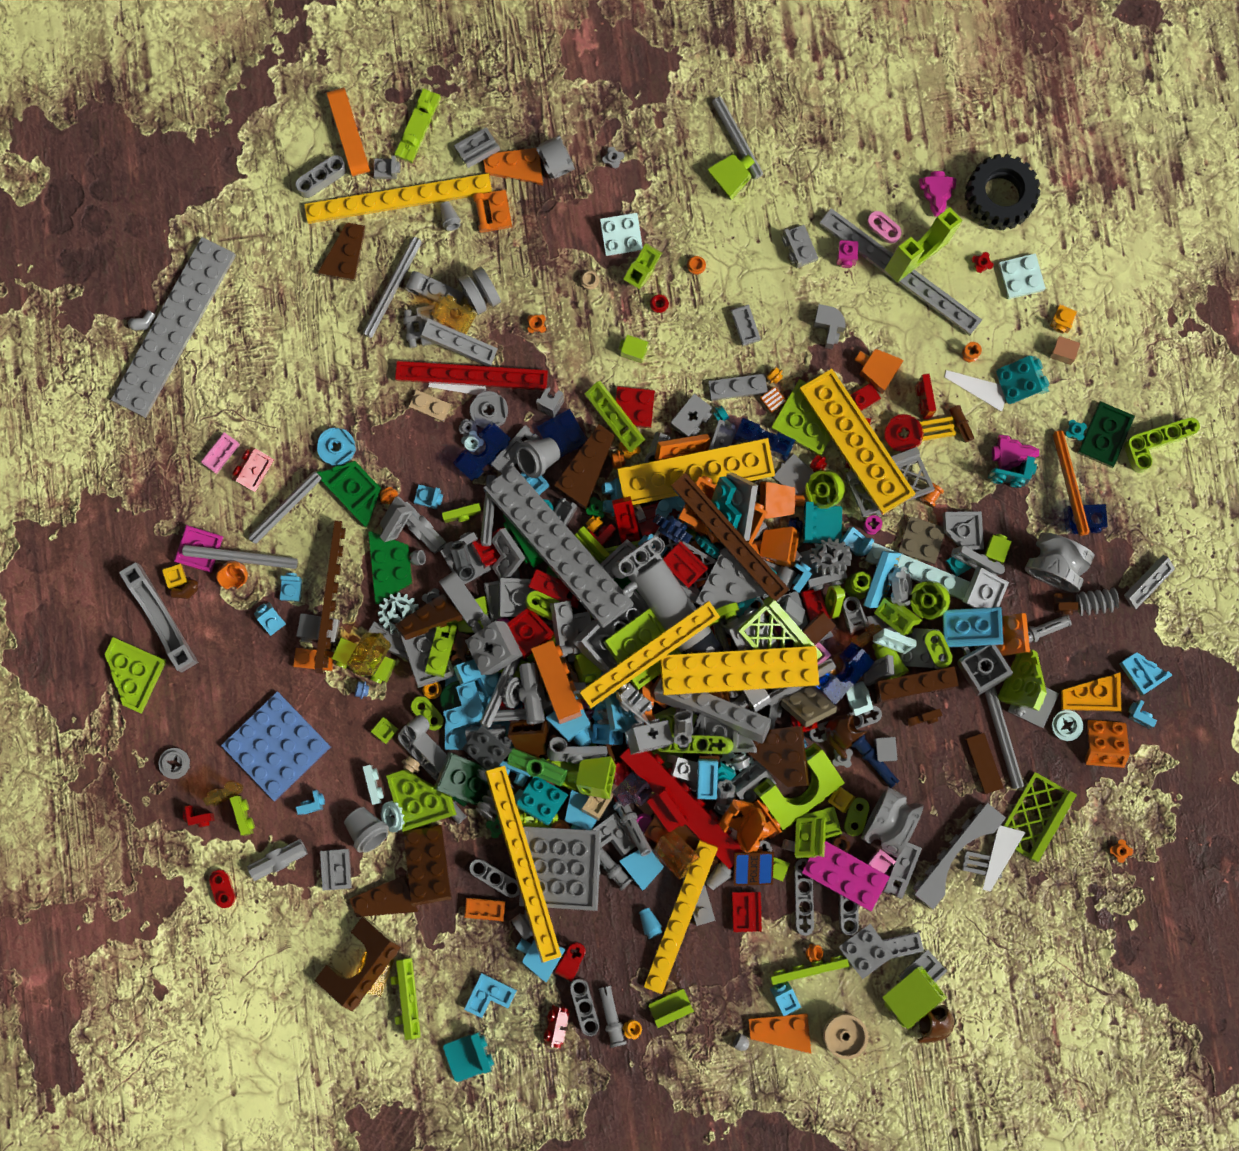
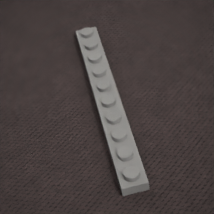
[819,208,982,336]

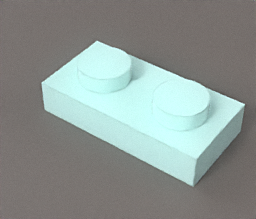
[363,765,384,805]

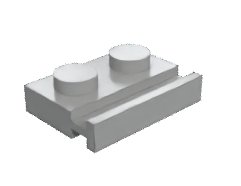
[454,127,500,168]
[320,849,352,891]
[899,949,947,982]

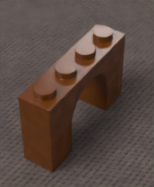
[872,667,959,704]
[314,916,401,1012]

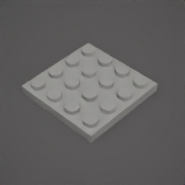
[519,827,601,911]

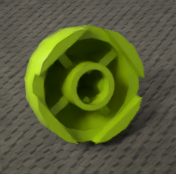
[805,470,845,509]
[910,581,950,619]

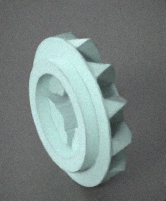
[1051,710,1083,741]
[381,801,405,832]

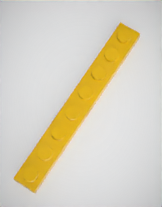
[579,601,720,708]
[644,840,718,994]

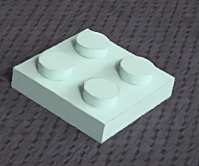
[998,253,1046,300]

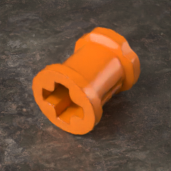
[962,342,982,363]
[920,483,944,508]

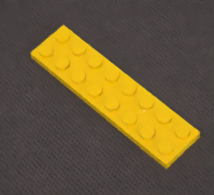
[800,369,916,515]
[617,438,775,505]
[660,646,819,696]

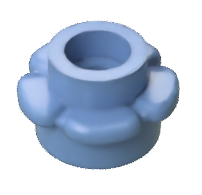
[355,681,369,699]

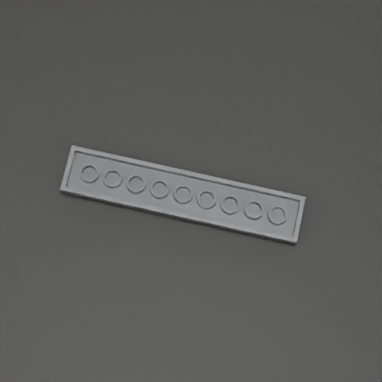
[111,237,236,418]
[483,466,634,628]

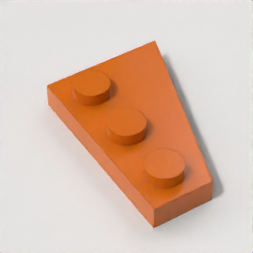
[484,148,543,186]
[748,1013,811,1054]

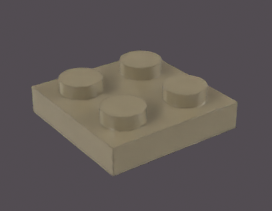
[898,516,945,565]
[781,686,837,728]

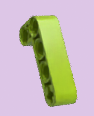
[1124,417,1200,473]
[657,715,733,754]

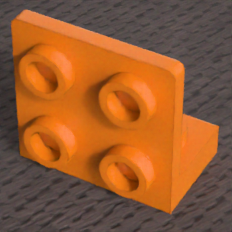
[1085,720,1130,768]

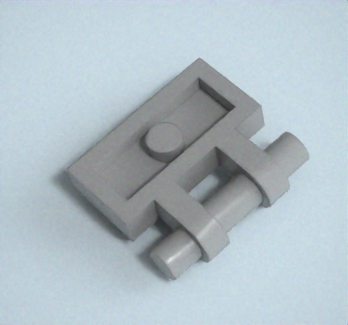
[403,305,438,348]

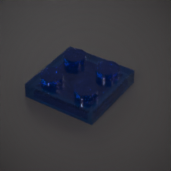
[537,409,587,459]

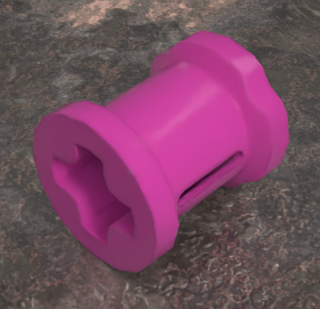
[863,515,882,535]

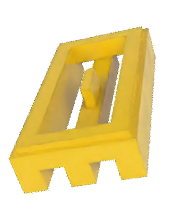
[920,416,956,442]

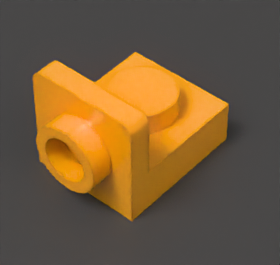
[1050,304,1077,334]

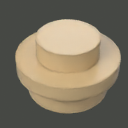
[581,271,599,290]
[402,756,420,773]

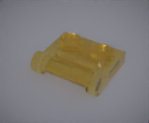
[203,781,243,807]

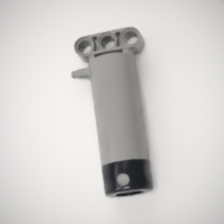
[612,537,724,654]

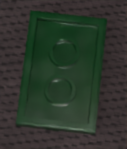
[1078,401,1135,468]
[434,752,490,806]

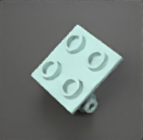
[600,213,643,256]

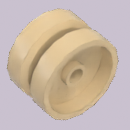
[822,1013,868,1059]

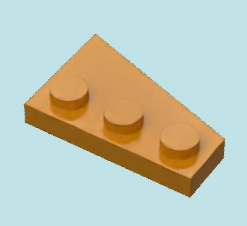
[1061,673,1121,712]

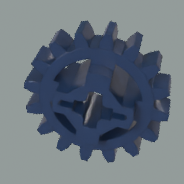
[653,513,693,544]

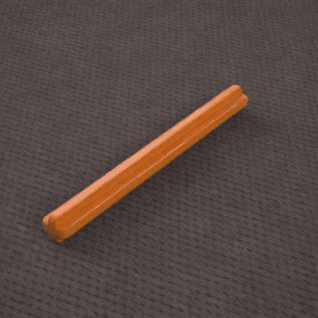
[1053,430,1089,536]

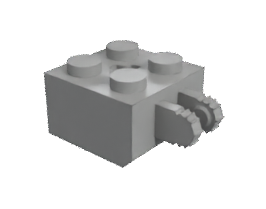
[465,614,523,675]
[956,645,1013,696]

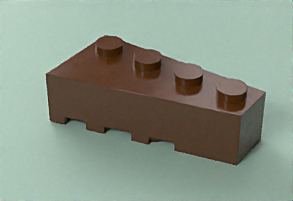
[554,424,615,511]

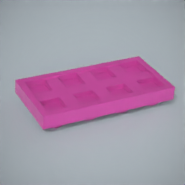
[801,841,890,912]

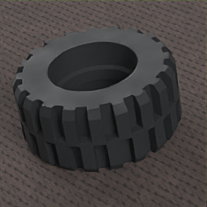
[965,154,1040,230]

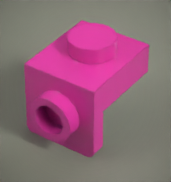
[836,240,858,268]

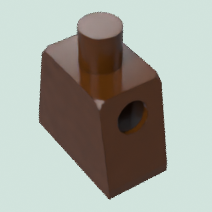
[508,719,549,758]

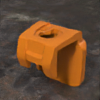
[719,799,770,853]

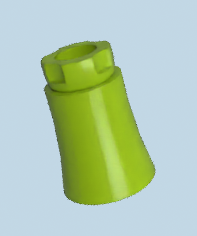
[845,572,872,599]
[872,643,909,680]

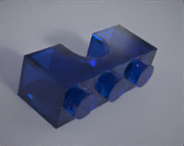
[734,418,796,461]
[453,421,511,480]
[815,642,875,705]

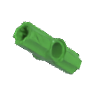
[507,748,567,786]

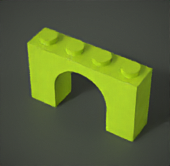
[884,207,963,283]
[753,743,845,830]

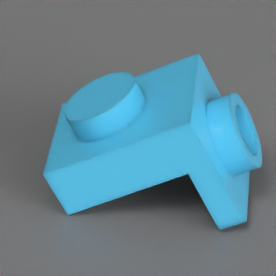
[840,527,874,556]
[254,602,286,636]

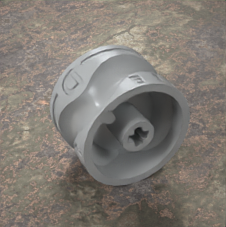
[1025,532,1095,592]
[861,787,924,858]

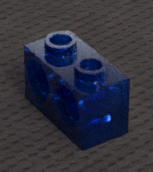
[1064,504,1108,534]

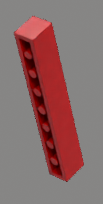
[620,747,743,869]

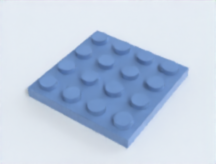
[221,691,331,801]

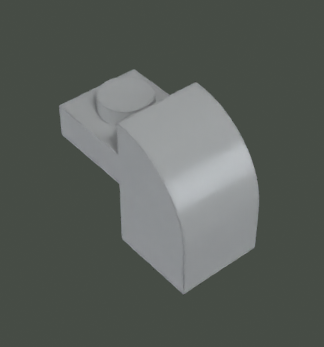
[814,304,845,349]

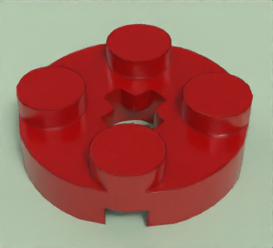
[885,414,924,453]

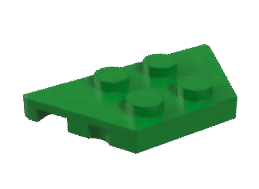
[317,461,382,528]
[368,531,413,605]

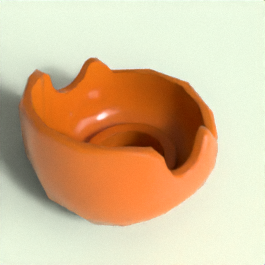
[216,560,248,589]

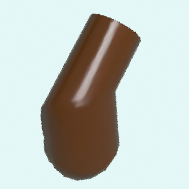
[171,580,198,599]

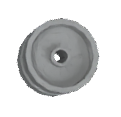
[458,266,501,315]

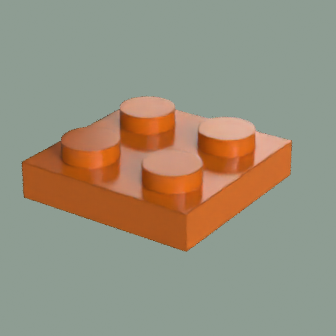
[996,613,1030,656]

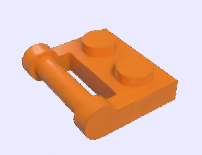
[473,190,512,233]

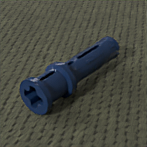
[851,735,900,788]

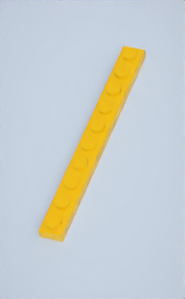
[305,173,492,224]
[485,766,562,963]

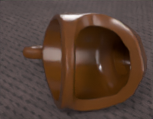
[825,714,867,759]
[917,1005,954,1043]

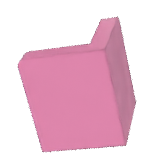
[866,849,896,873]

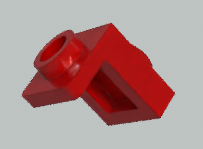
[183,806,215,828]

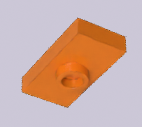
[464,898,506,921]

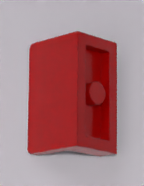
[647,787,688,832]

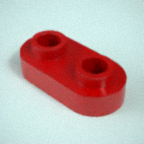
[209,870,236,908]

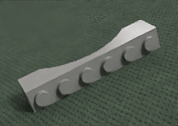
[119,562,199,672]
[654,678,771,744]
[912,803,1006,910]

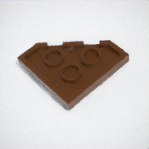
[747,726,809,787]

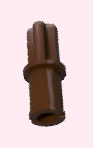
[949,405,974,443]

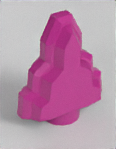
[919,171,957,217]
[992,435,1039,471]

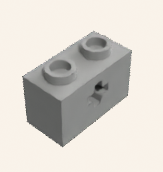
[670,394,712,437]
[625,719,674,755]

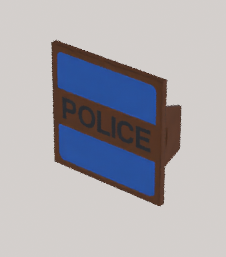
[734,848,774,886]

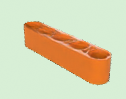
[326,87,371,177]

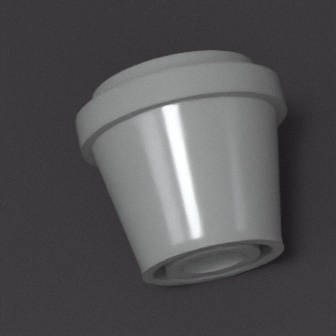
[516,437,560,478]
[344,807,389,853]

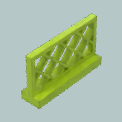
[737,596,823,660]
[1004,772,1077,864]

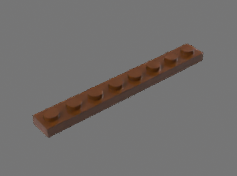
[670,472,789,601]
[314,520,346,674]

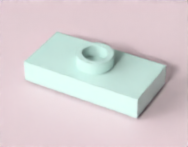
[873,628,916,654]

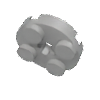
[470,391,508,430]
[888,567,913,606]

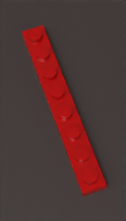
[395,361,548,390]

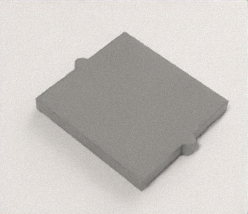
[773,454,815,495]

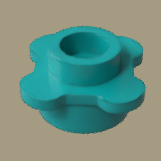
[1065,420,1087,441]

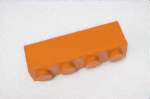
[531,640,584,724]

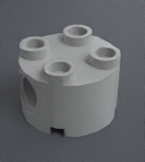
[536,135,575,179]

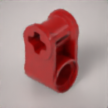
[555,942,586,982]

